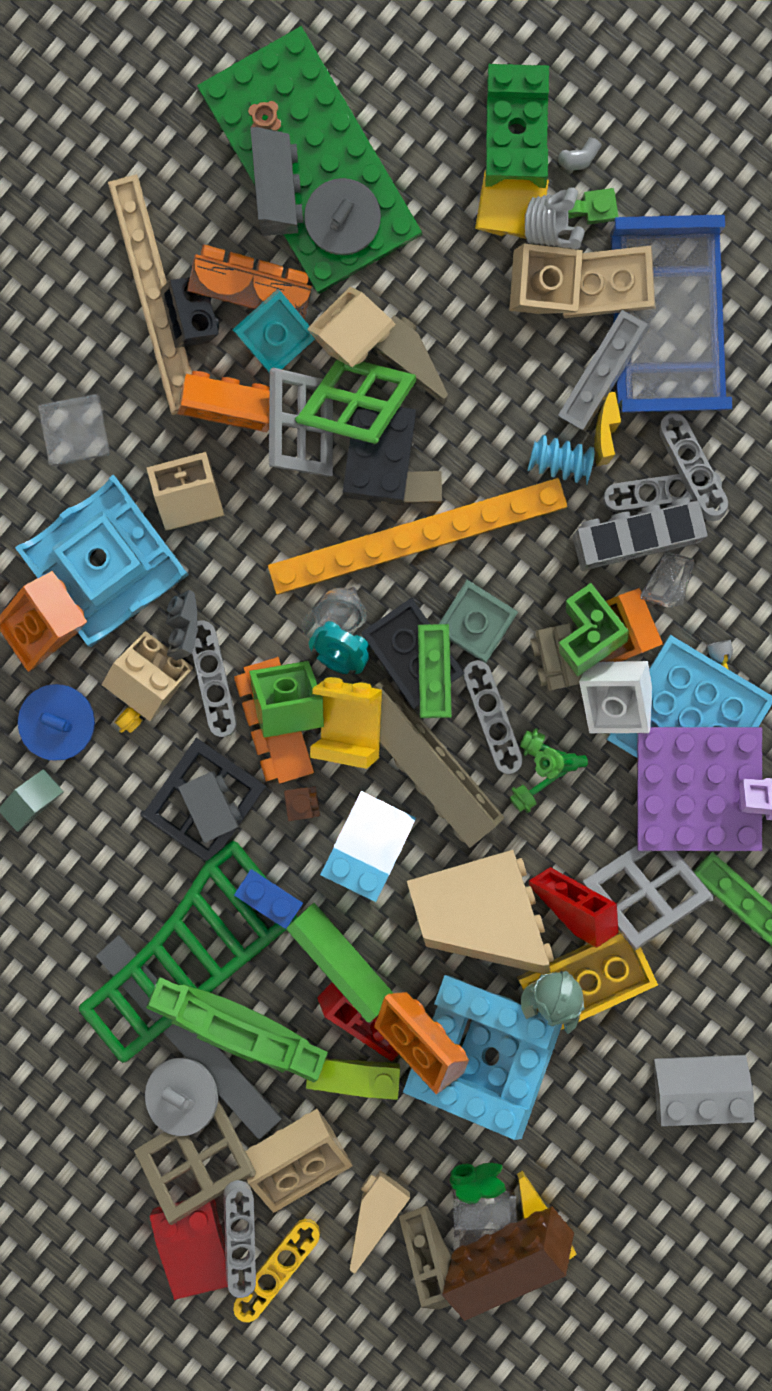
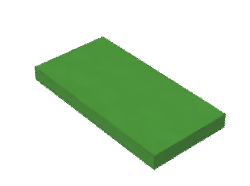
[286,903,393,1023]

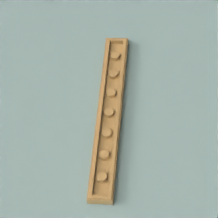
[108,174,192,415]

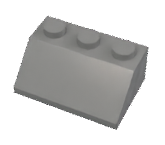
[654,1055,755,1126]

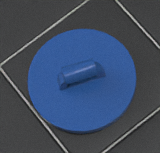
[18,684,95,761]

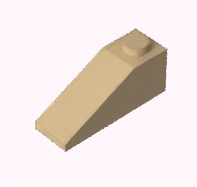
[350,1170,410,1274]

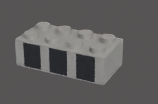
[572,497,708,571]

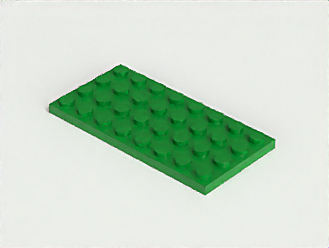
[197,26,422,295]

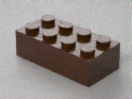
[442,1206,574,1321]

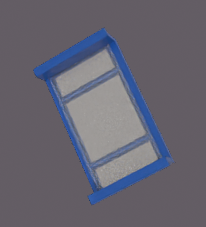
[610,215,732,413]

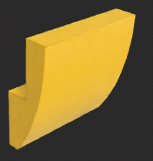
[475,171,549,239]
[594,392,621,466]

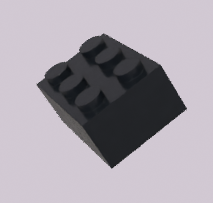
[343,406,416,506]
[361,598,465,710]

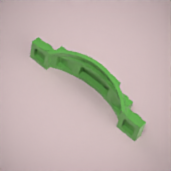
[146,977,328,1082]

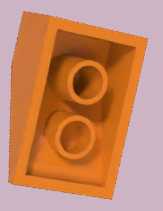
[0,571,87,672]

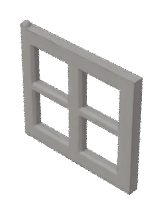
[269,368,333,477]
[582,845,714,951]

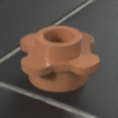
[248,101,281,131]

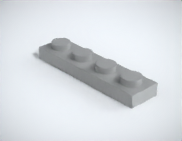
[558,310,650,432]

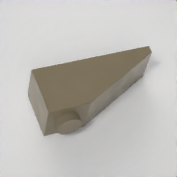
[372,315,448,405]
[399,1206,451,1310]

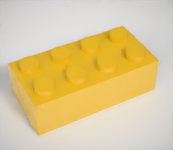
[517,931,658,1030]

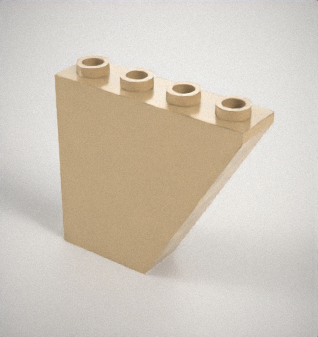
[407,850,554,974]

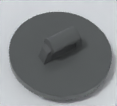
[305,178,381,255]

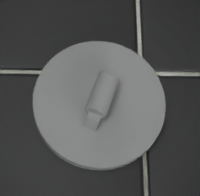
[145,1058,218,1136]

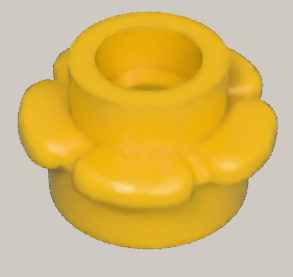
[114,706,143,733]

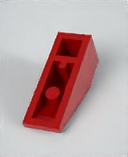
[529,867,619,948]
[317,982,399,1062]

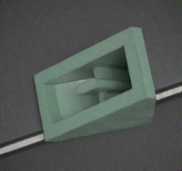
[0,769,64,832]

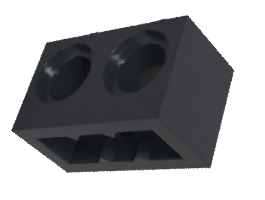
[160,277,219,348]

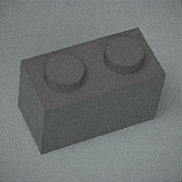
[178,771,242,843]

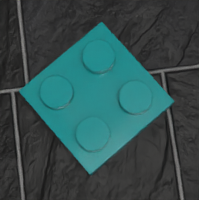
[232,289,315,374]

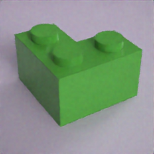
[559,583,629,677]

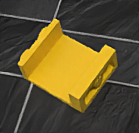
[310,677,382,769]

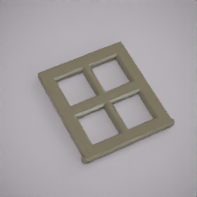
[134,1100,256,1225]

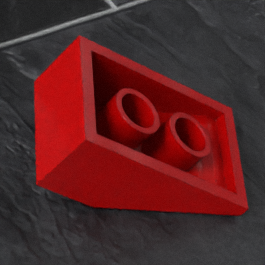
[150,1199,228,1300]

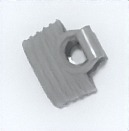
[525,187,585,249]

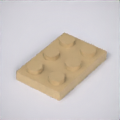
[563,246,656,318]

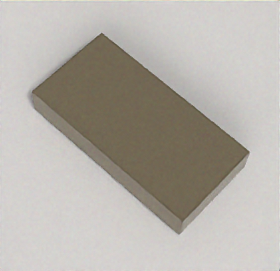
[381,471,442,504]

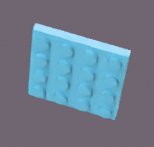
[606,635,772,758]

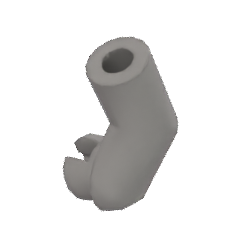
[558,137,602,171]

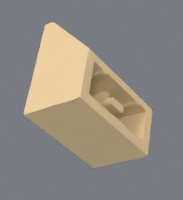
[307,287,396,367]
[147,452,225,531]
[102,631,194,721]

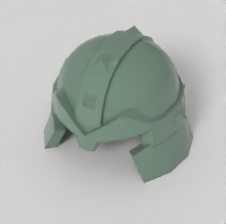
[521,971,585,1034]

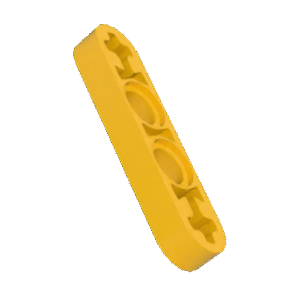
[233,1219,320,1323]

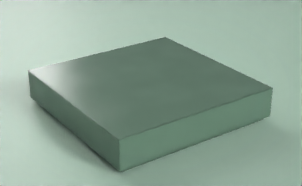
[439,580,518,663]

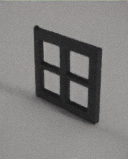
[140,737,266,862]

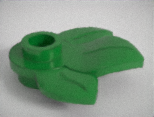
[450,1163,506,1204]

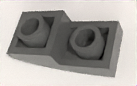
[165,590,197,661]

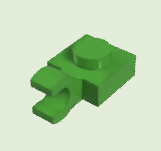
[568,188,619,225]

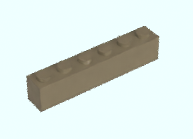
[372,678,505,848]

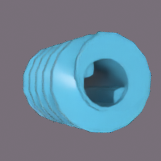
[527,435,595,485]

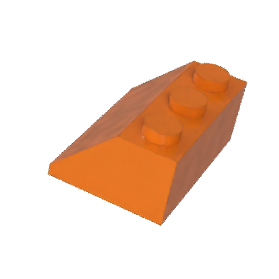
[177,371,270,433]
[374,992,469,1095]

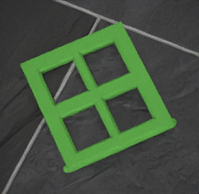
[295,360,416,444]

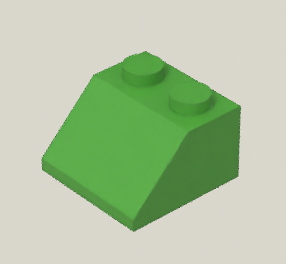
[249,661,324,738]

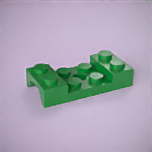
[485,64,549,188]

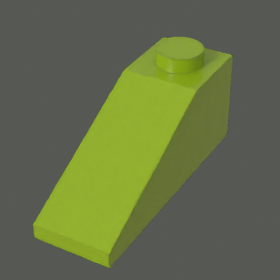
[306,1058,400,1100]

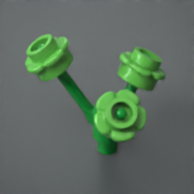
[509,728,588,813]

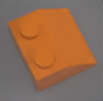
[599,588,663,662]

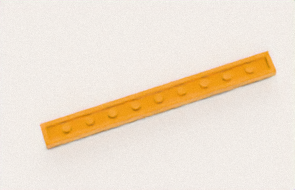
[268,478,568,595]

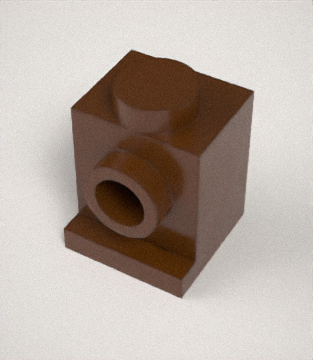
[284,786,320,821]

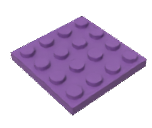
[637,727,762,851]

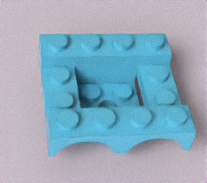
[15,475,189,647]
[403,975,562,1140]

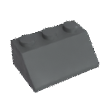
[250,127,303,236]

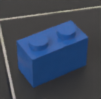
[234,869,303,929]

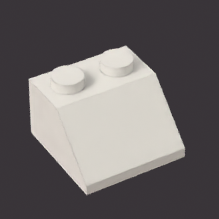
[579,661,652,733]

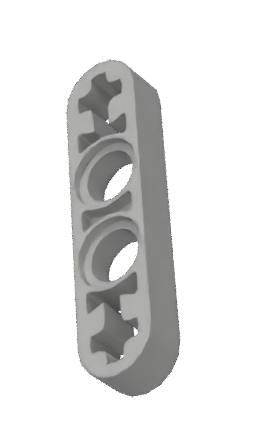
[659,413,728,521]
[603,471,722,512]
[192,620,237,737]
[463,660,522,774]
[224,1180,256,1298]

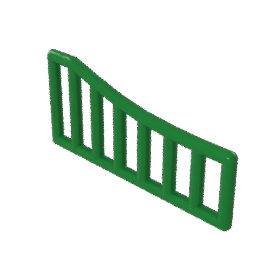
[79,841,297,1063]

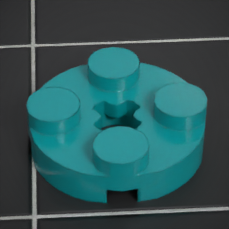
[308,621,369,674]

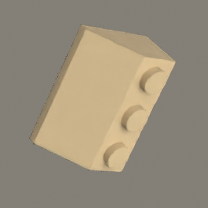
[245,1109,353,1213]

